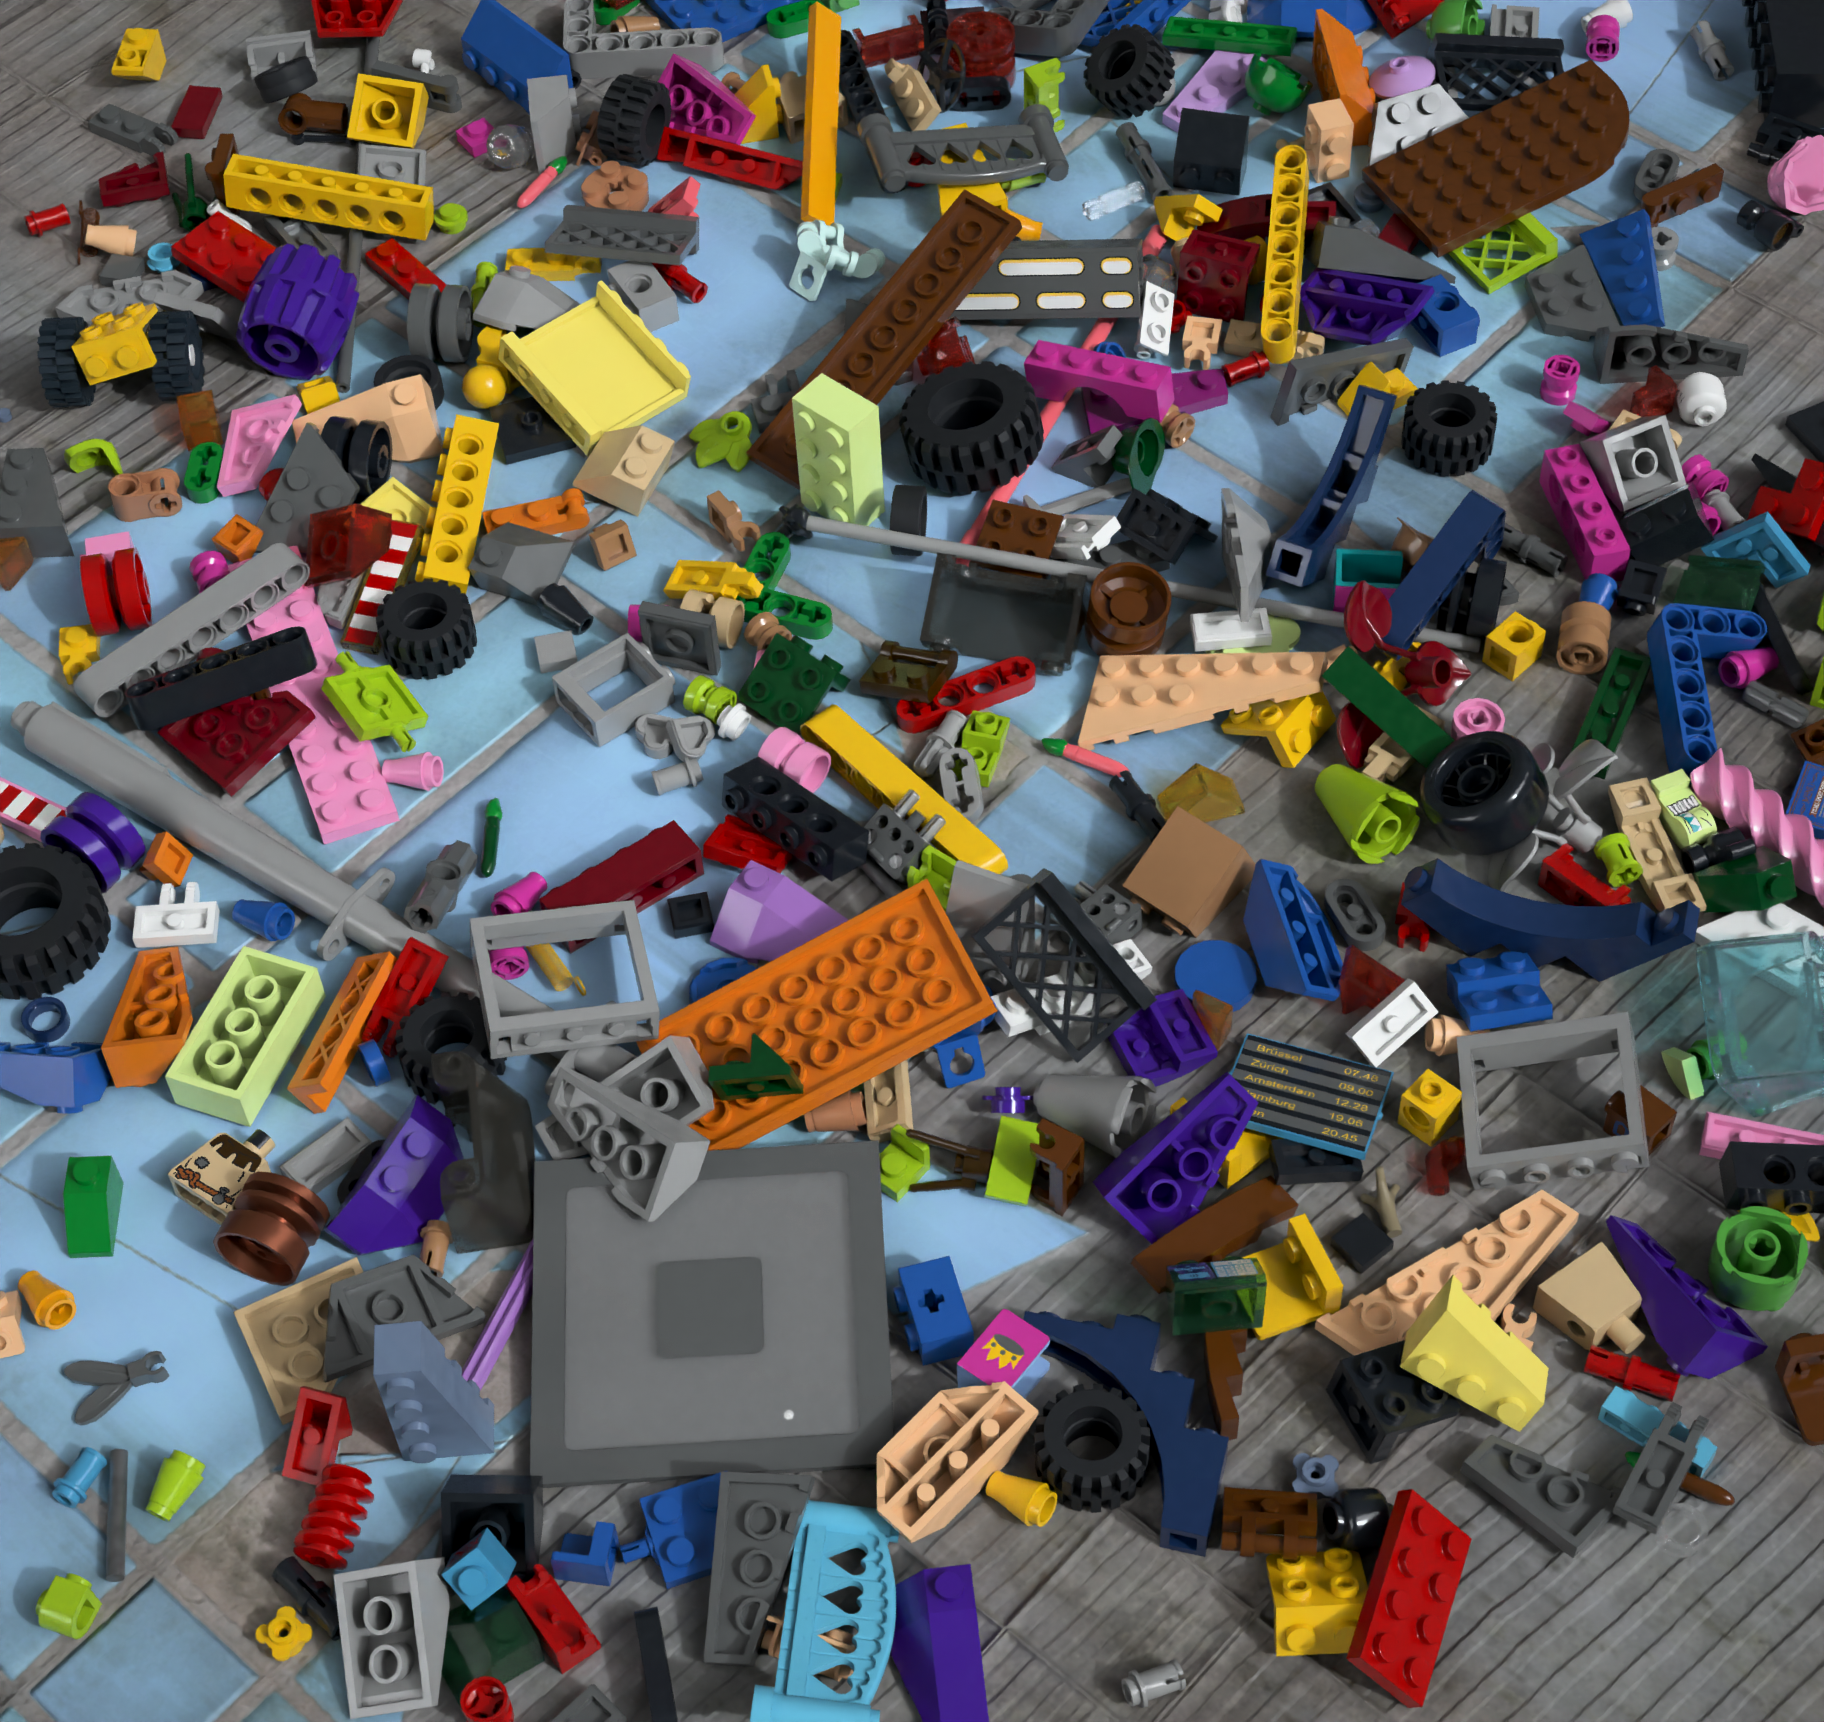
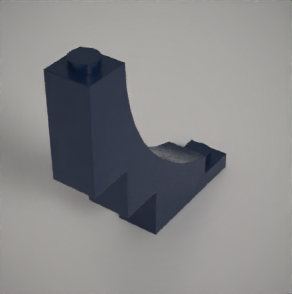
[1401,858,1700,982]

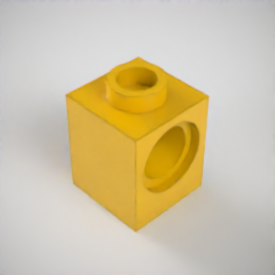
[1482,611,1546,682]
[1397,1069,1462,1147]

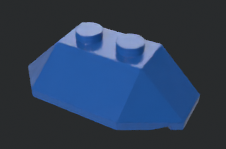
[1247,0,1377,37]
[1243,859,1349,1001]

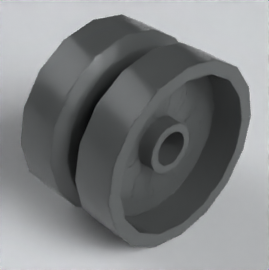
[407,283,474,363]

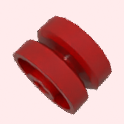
[80,547,152,637]

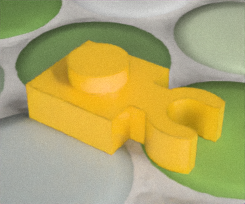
[59,624,101,685]

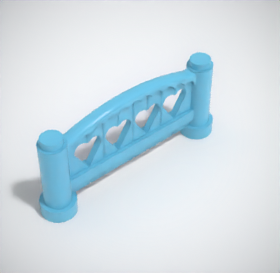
[750,1500,899,1722]

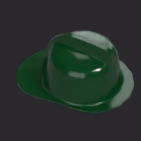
[1111,418,1165,494]

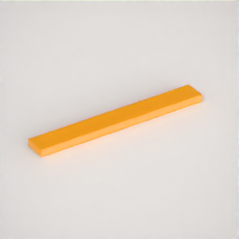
[801,1,841,226]

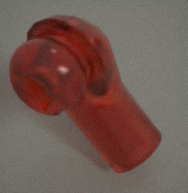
[1425,1136,1466,1196]

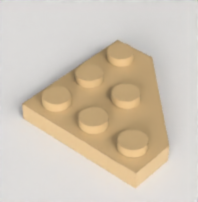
[233,1257,364,1425]

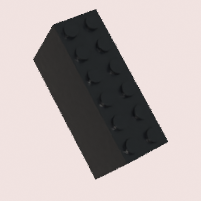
[1742,0,1824,128]

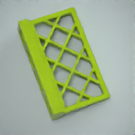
[1448,213,1558,294]

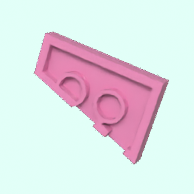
[217,394,302,497]

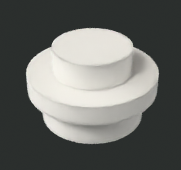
[716,703,751,741]

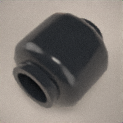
[1323,1487,1393,1550]

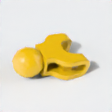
[462,325,523,409]

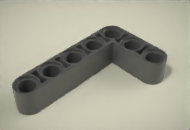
[984,0,1110,57]

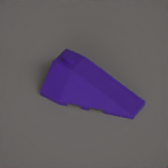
[890,1564,989,1722]

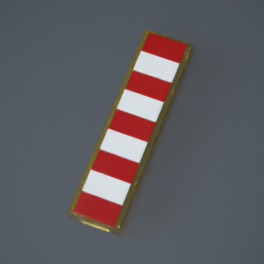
[340,518,425,655]

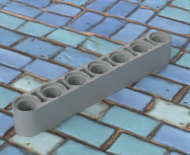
[74,543,310,717]

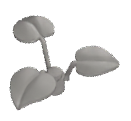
[1488,739,1618,892]

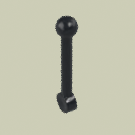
[291,133,358,146]

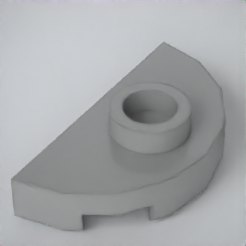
[316,567,369,630]

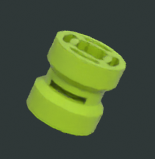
[683,675,737,726]

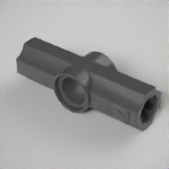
[404,840,478,934]

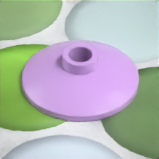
[1369,56,1436,99]

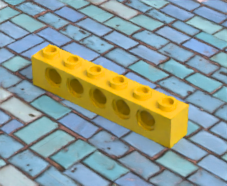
[223,154,434,241]
[415,414,499,594]

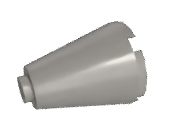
[1033,1075,1156,1158]

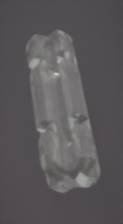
[1082,181,1145,221]

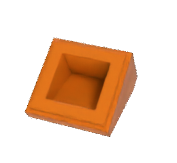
[212,514,264,563]

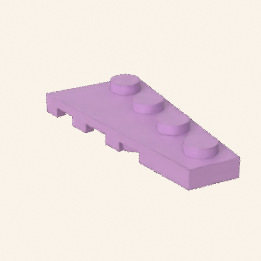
[1162,50,1267,133]

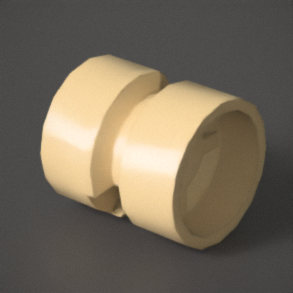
[680,589,745,649]

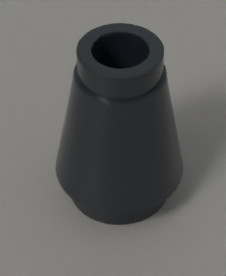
[537,583,594,634]

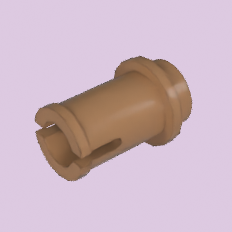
[419,1220,455,1278]

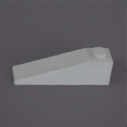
[473,266,581,331]
[1221,488,1277,622]
[535,1035,715,1160]
[547,1067,710,1222]

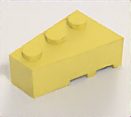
[1400,1275,1549,1432]

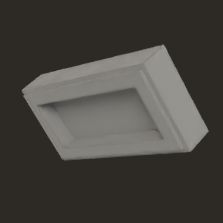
[279,1117,372,1194]

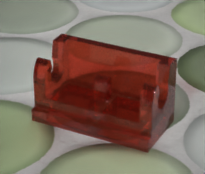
[852,14,924,68]

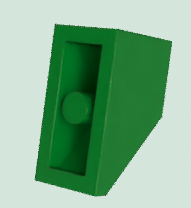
[63,1155,124,1258]

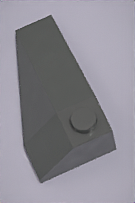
[1304,216,1456,284]

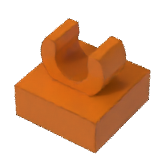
[139,831,193,887]

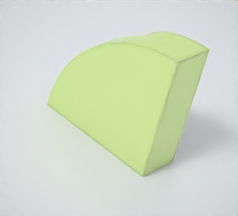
[1661,1047,1704,1100]

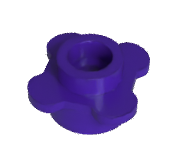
[982,1087,1033,1113]

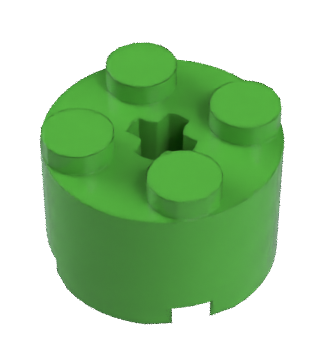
[1708,1206,1808,1311]

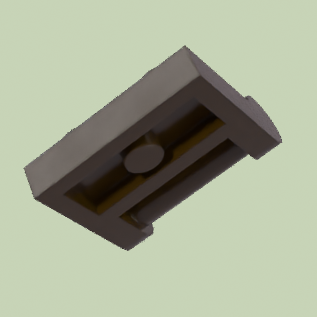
[859,640,958,704]

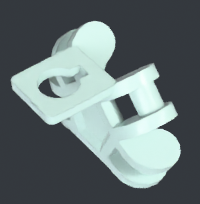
[789,219,885,301]

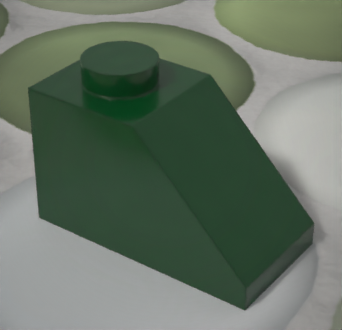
[1693,846,1797,913]

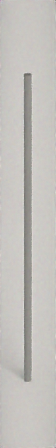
[806,515,1481,653]

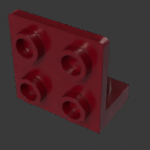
[1176,229,1260,323]

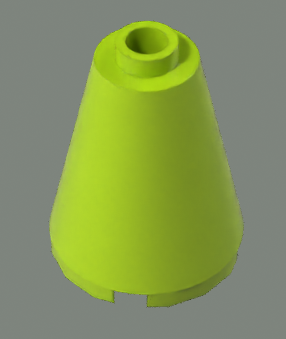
[1315,764,1420,864]

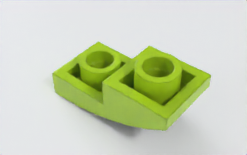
[951,710,1010,788]
[984,1115,1039,1207]

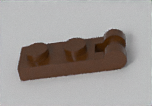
[1641,163,1724,228]

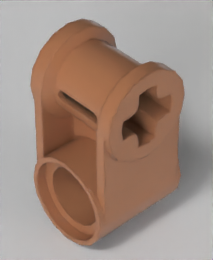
[108,468,182,522]

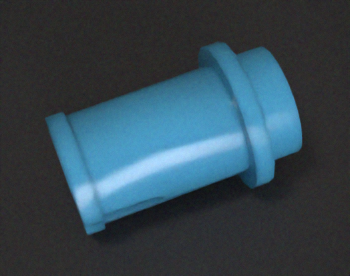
[52,1447,107,1508]

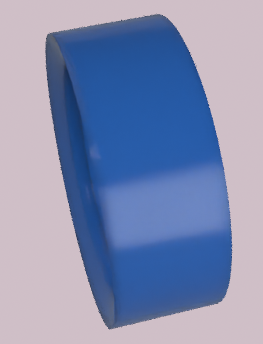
[357,1039,391,1087]

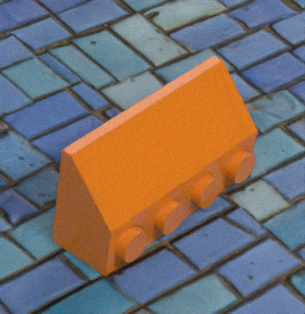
[1312,9,1375,146]

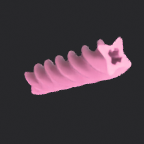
[1690,748,1824,908]

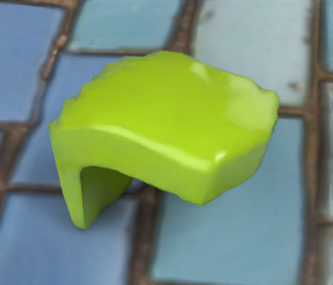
[64,438,123,476]

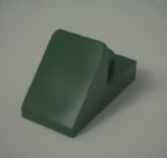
[708,1034,804,1101]

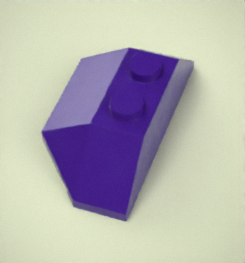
[1300,267,1435,345]
[324,1095,469,1256]

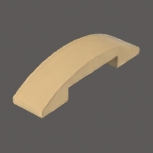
[1608,777,1707,912]

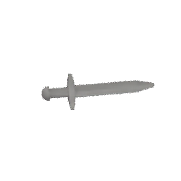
[1023,478,1133,515]

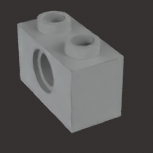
[607,261,679,332]

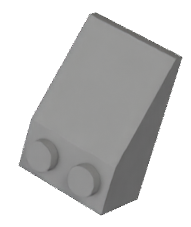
[946,860,1035,992]
[333,1557,450,1719]

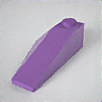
[710,860,848,964]

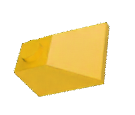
[347,73,429,149]

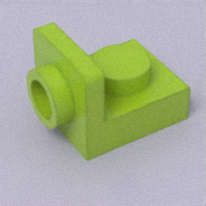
[879,1124,930,1203]

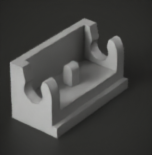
[246,30,318,87]

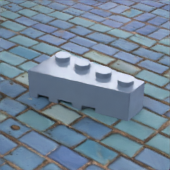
[373,1321,494,1463]

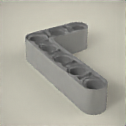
[563,0,724,79]

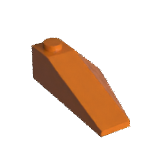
[101,946,193,1088]

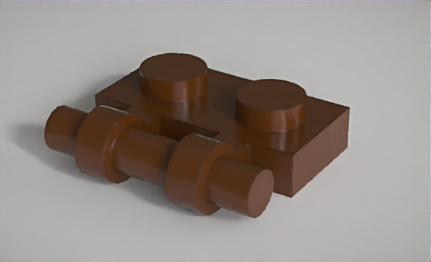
[1221,1487,1317,1561]

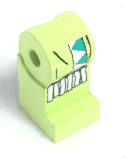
[1650,769,1717,849]

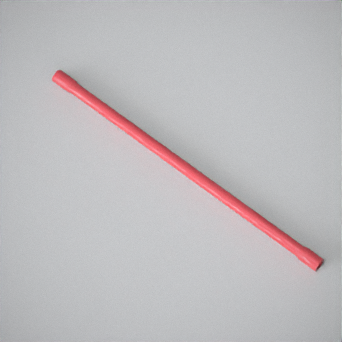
[952,225,1169,568]

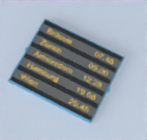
[1229,1033,1394,1160]

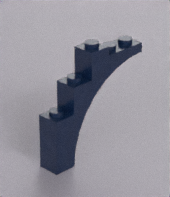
[1266,385,1397,587]
[1023,1311,1229,1557]

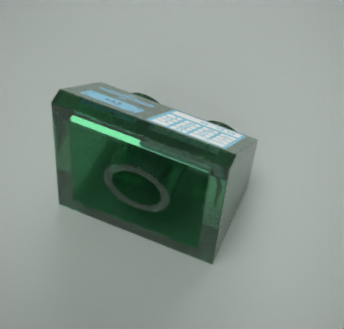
[1165,1256,1267,1336]

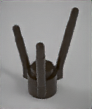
[906,1129,993,1192]

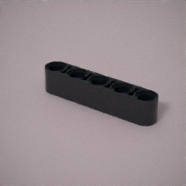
[125,626,318,731]

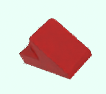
[281,1386,353,1485]

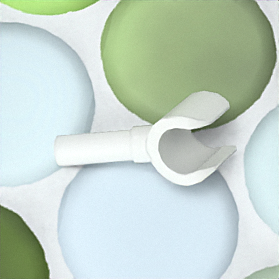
[412,48,435,74]

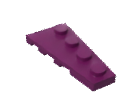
[1081,368,1228,435]

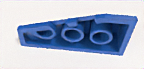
[0,1042,111,1114]

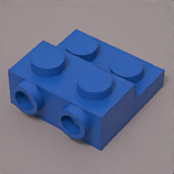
[1446,951,1553,1032]

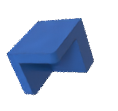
[550,1521,620,1586]

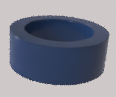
[21,997,70,1043]

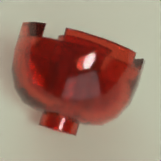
[917,316,976,376]

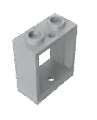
[552,632,675,747]

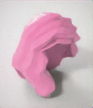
[1767,135,1824,215]

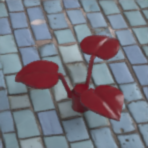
[1337,580,1471,769]

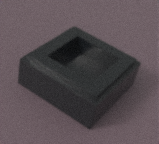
[667,892,714,939]
[1330,1213,1394,1274]

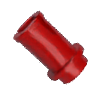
[24,203,71,237]
[1222,350,1270,387]

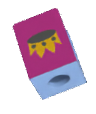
[957,1309,1050,1399]

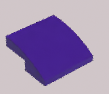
[1103,989,1218,1087]

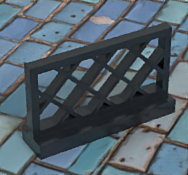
[1426,33,1564,111]
[970,868,1157,1063]

